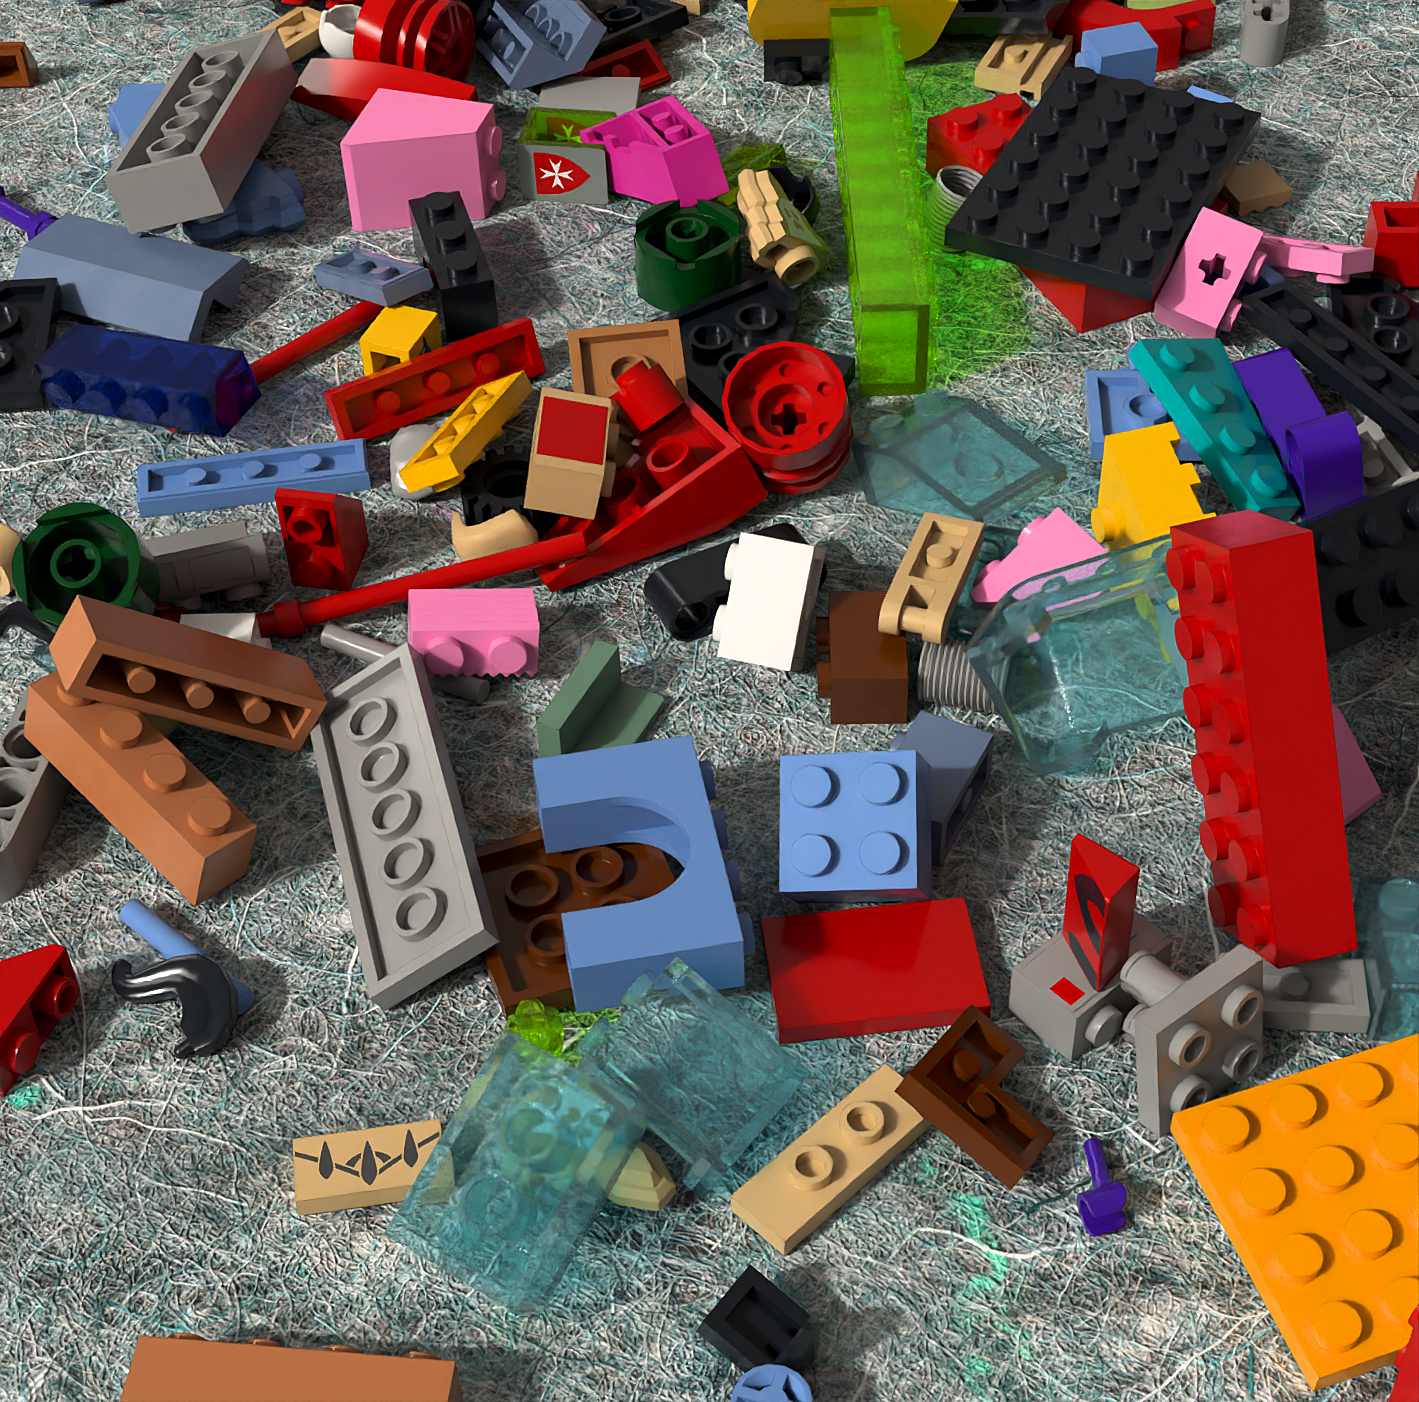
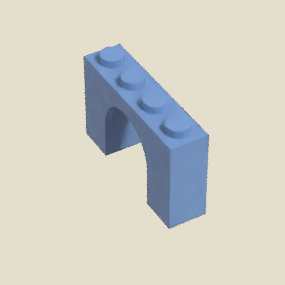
[532,735,756,1013]

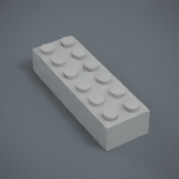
[104,28,299,235]

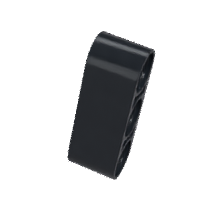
[643,523,827,642]

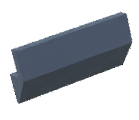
[475,0,607,90]
[12,213,249,349]

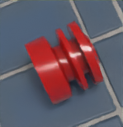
[353,0,476,83]
[721,341,854,496]

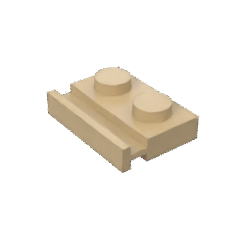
[974,31,1073,101]

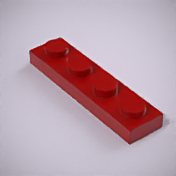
[323,317,546,441]

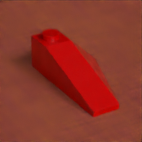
[532,398,768,592]

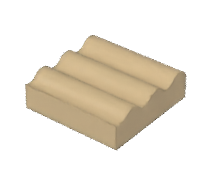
[1220,160,1292,216]

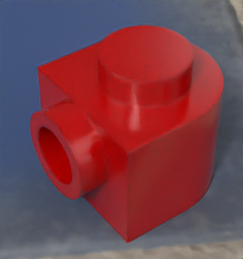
[609,360,685,436]

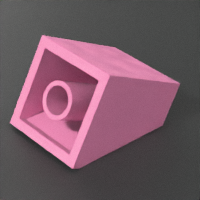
[340,88,507,232]

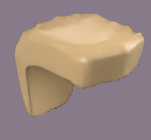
[451,509,540,562]

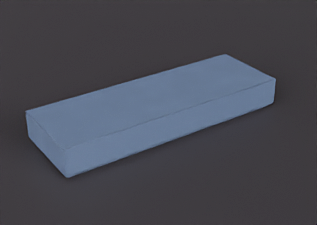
[313,248,434,307]

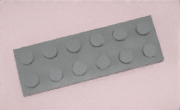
[310,642,500,1011]

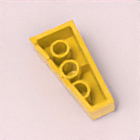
[1091,422,1217,664]

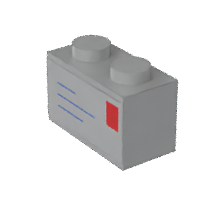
[1008,911,1173,1062]

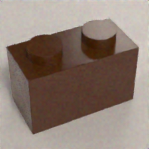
[816,591,909,724]

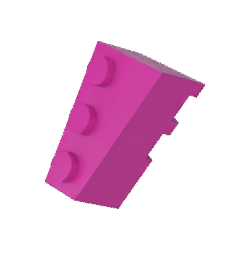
[579,95,730,208]

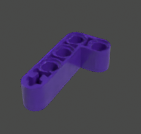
[1231,347,1364,521]

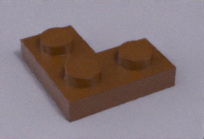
[894,1004,1056,1190]

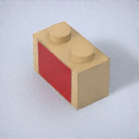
[524,387,619,520]

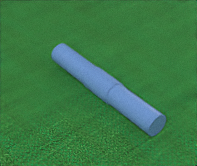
[120,899,255,1015]

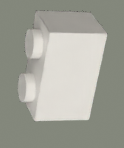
[713,532,826,671]

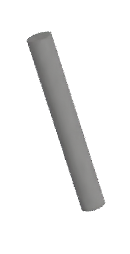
[320,624,490,704]

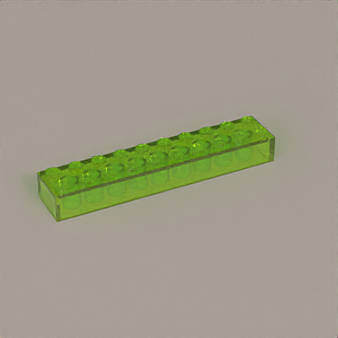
[829,6,940,397]

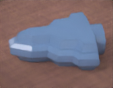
[182,160,306,246]

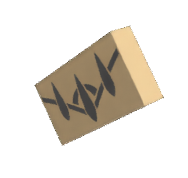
[293,1119,448,1216]

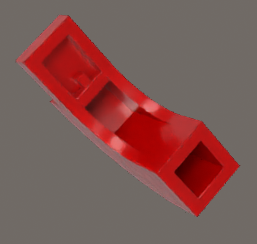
[1051,0,1216,72]

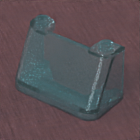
[963,533,1189,777]

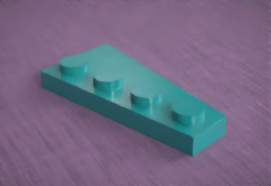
[1128,338,1301,522]

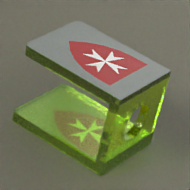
[517,107,617,205]

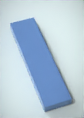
[137,438,372,518]

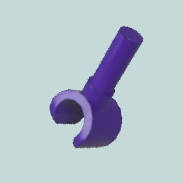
[1077,1138,1127,1237]

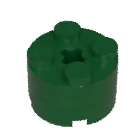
[634,199,742,312]
[12,502,160,635]

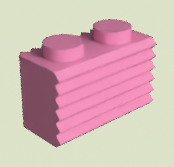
[407,588,540,679]

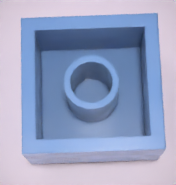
[779,750,932,904]

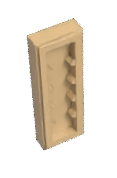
[730,1063,933,1256]

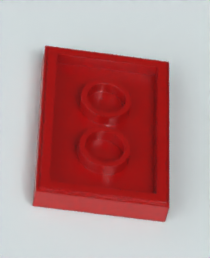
[760,897,991,1044]

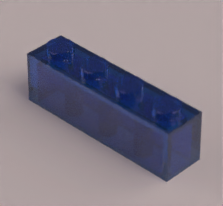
[34,323,262,438]

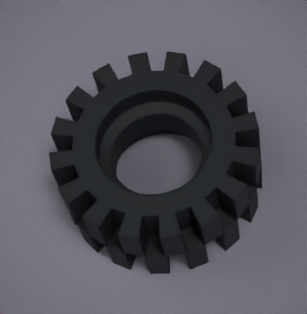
[460,445,563,538]

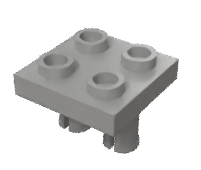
[1120,943,1264,1138]

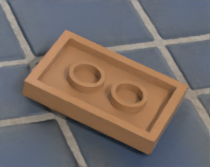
[567,319,689,472]

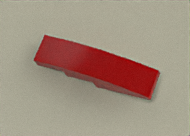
[290,58,479,122]

